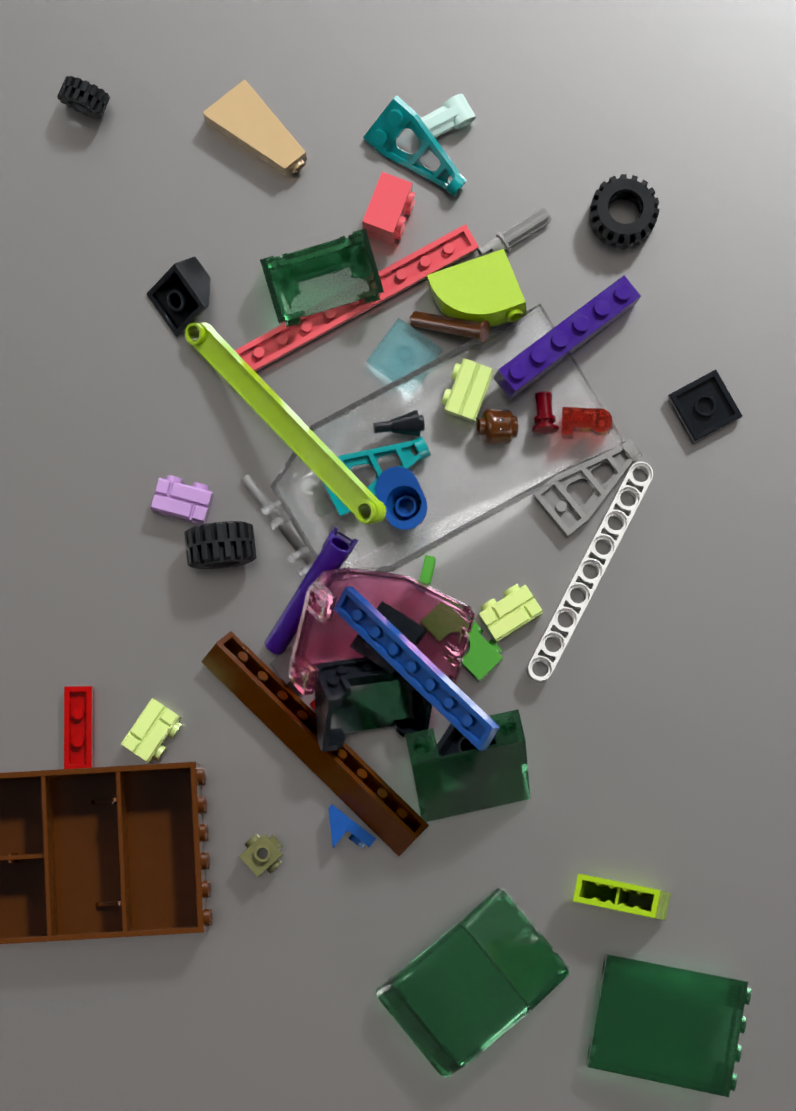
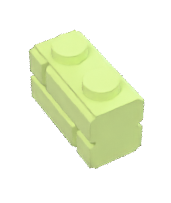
[441,358,494,423]
[478,584,543,643]
[121,698,182,763]

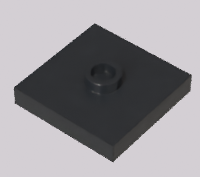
[668,369,743,443]
[350,601,428,677]

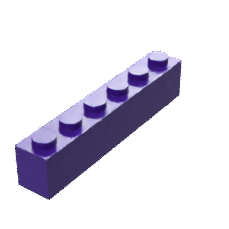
[493,275,641,399]

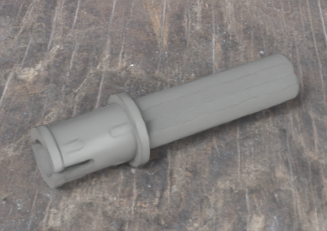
[477,208,552,255]

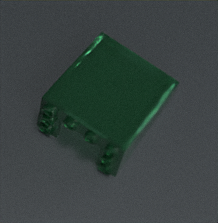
[404,709,531,822]
[586,954,751,1097]

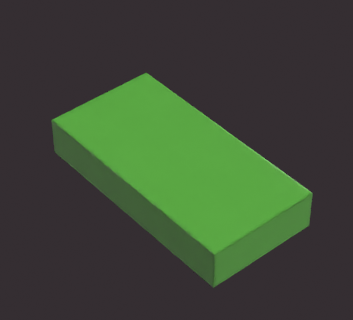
[419,555,436,590]

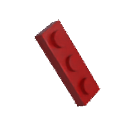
[64,686,93,769]

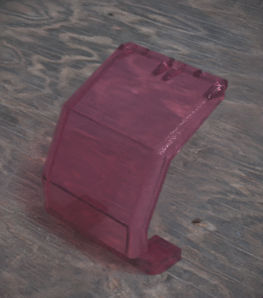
[288,568,475,695]

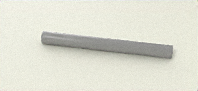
[241,474,316,566]

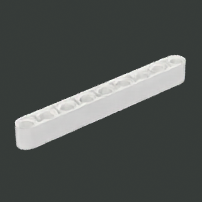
[527,462,653,683]

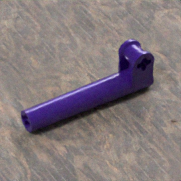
[264,526,358,655]

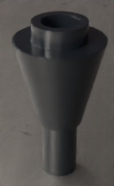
[373,410,425,437]

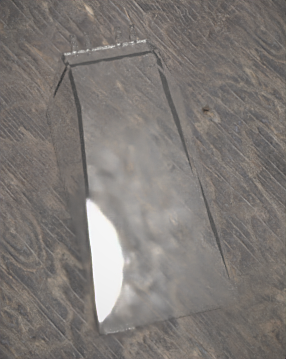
[260,304,625,580]

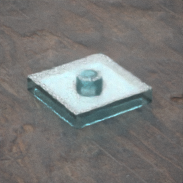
[367,318,443,394]

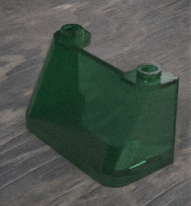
[260,229,384,327]

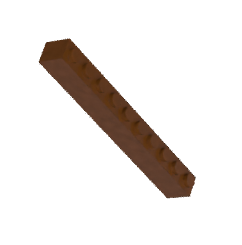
[201,631,429,856]

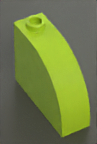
[427,249,527,327]
[573,873,671,921]

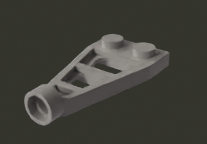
[533,439,642,537]

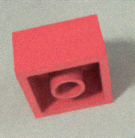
[362,172,416,246]

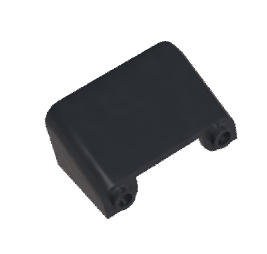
[314,657,432,752]

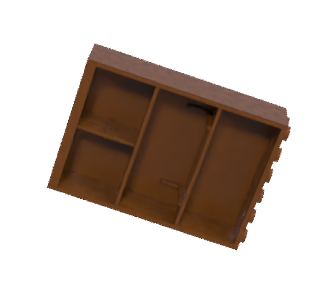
[0,762,213,944]

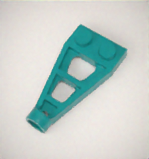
[363,96,467,196]
[322,436,431,518]

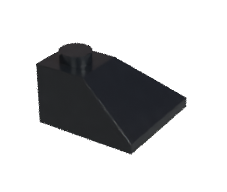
[146,256,211,337]

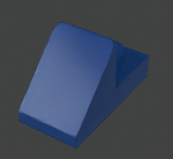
[328,805,376,849]

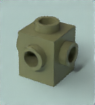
[239,834,284,877]

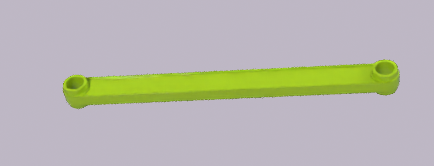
[185,322,386,525]

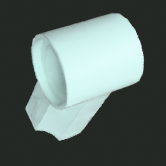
[421,94,476,138]

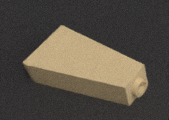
[203,79,307,176]

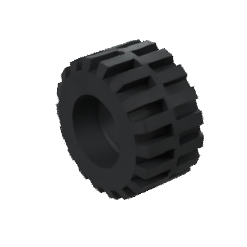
[589,174,659,248]
[184,521,257,569]

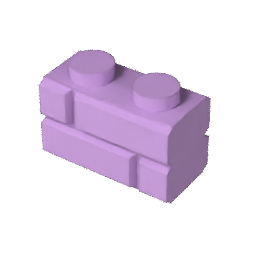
[151,475,214,525]

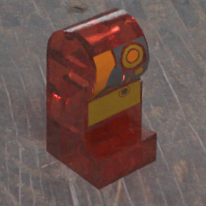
[561,407,613,439]

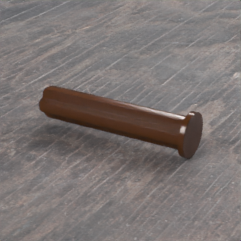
[410,311,490,343]

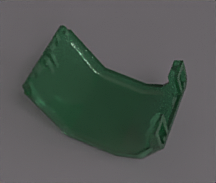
[376,888,569,1078]

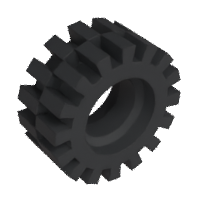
[57,76,110,118]

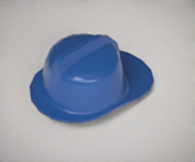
[375,466,428,530]

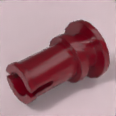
[532,391,559,435]

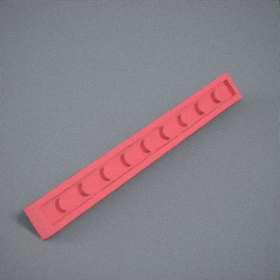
[234,224,479,372]

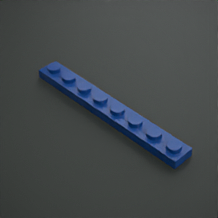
[333,587,500,751]

